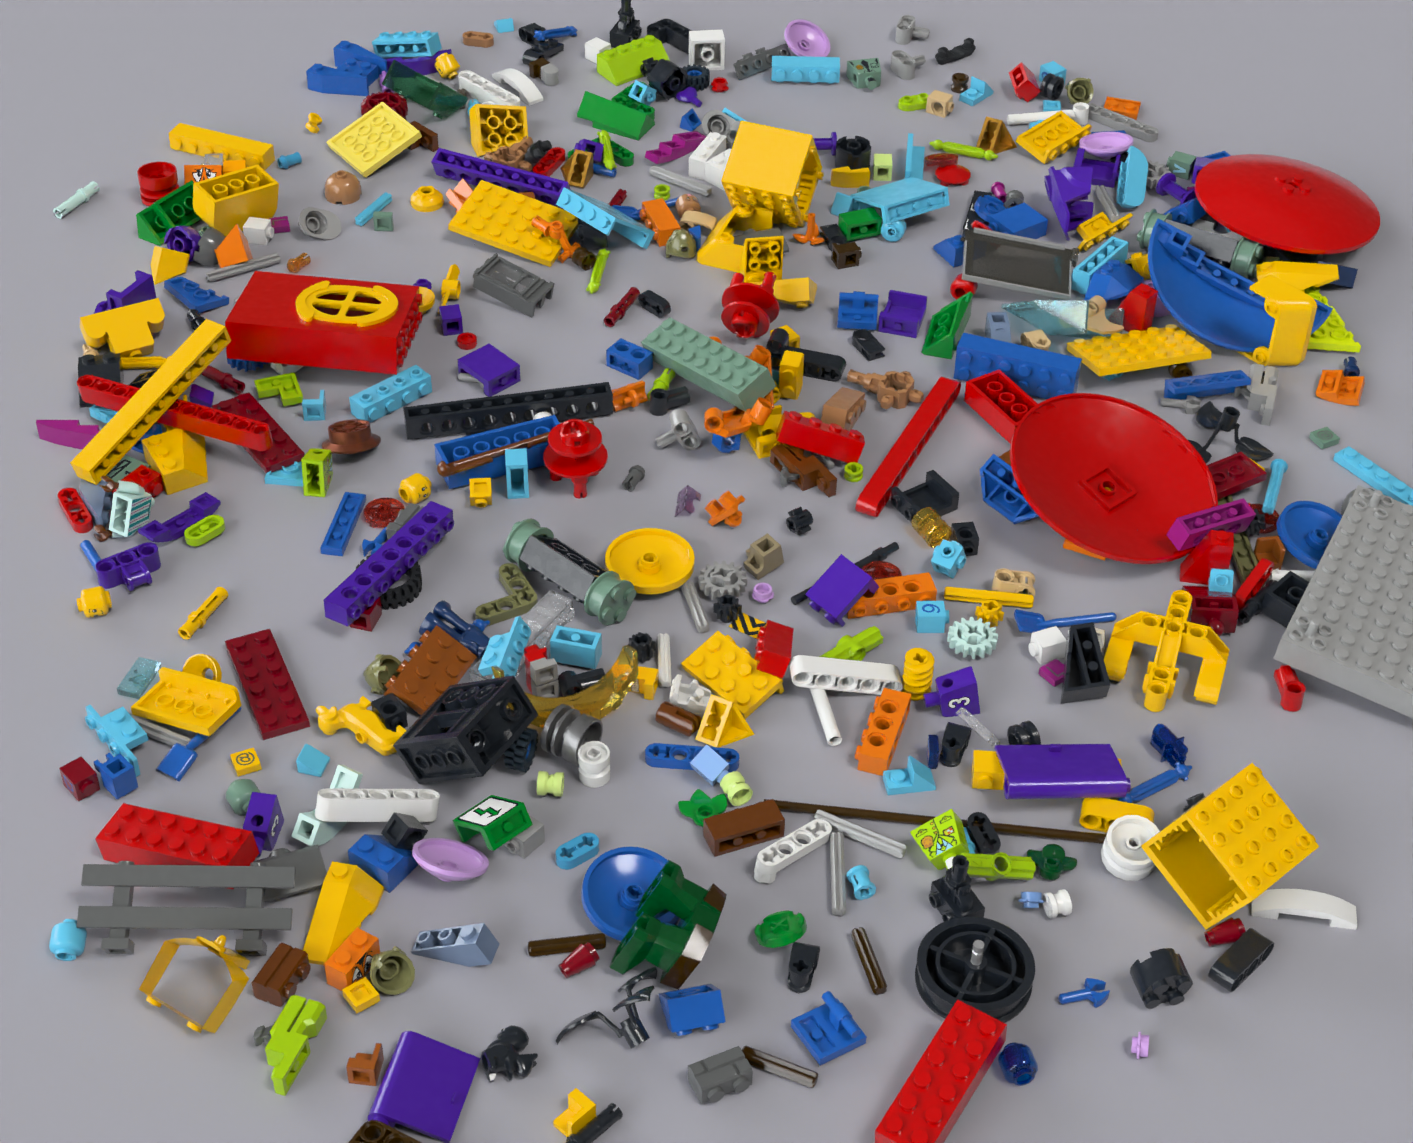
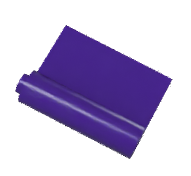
[367,1031,481,1143]

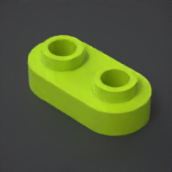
[898,93,929,112]
[184,515,225,547]

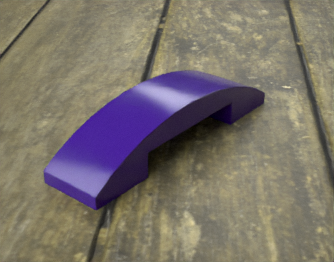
[385,49,452,77]
[138,492,221,543]

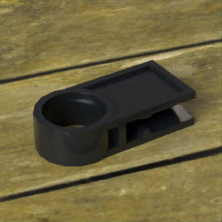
[820,223,848,251]
[852,329,885,361]

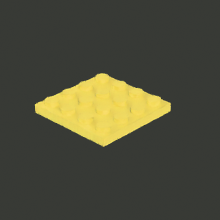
[326,102,422,178]

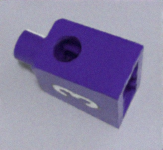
[923,666,980,717]
[243,792,284,858]

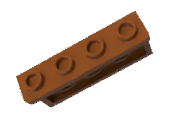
[383,625,477,715]

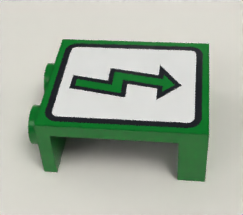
[453,795,533,851]

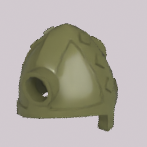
[1065,78,1094,104]
[666,229,696,258]
[363,654,401,695]
[369,946,415,995]

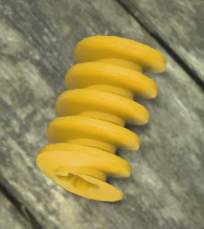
[901,648,935,701]

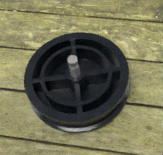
[915,917,1035,1023]

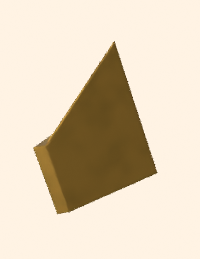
[976,116,1017,154]
[560,149,593,188]

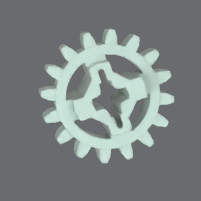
[947,617,998,659]

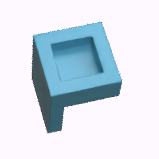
[302,390,326,421]

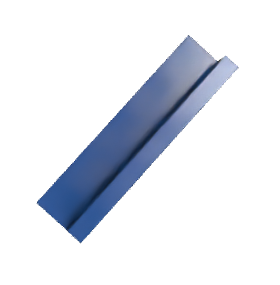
[1164,370,1251,400]

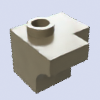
[743,533,784,580]

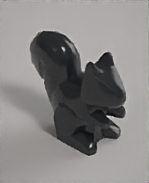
[481,1025,538,1083]

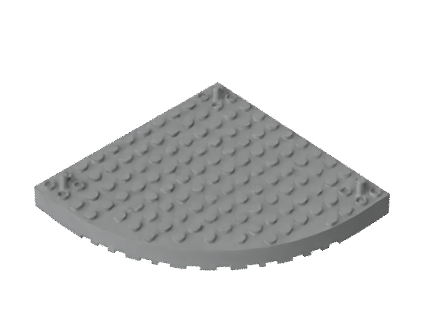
[1273,485,1413,718]

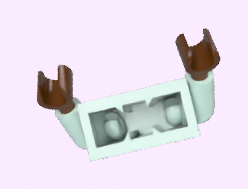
[94,476,155,542]

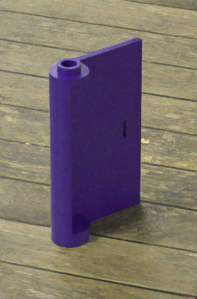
[995,744,1131,799]

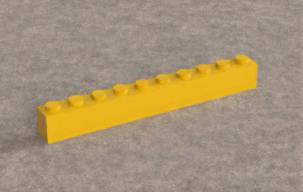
[70,319,231,485]

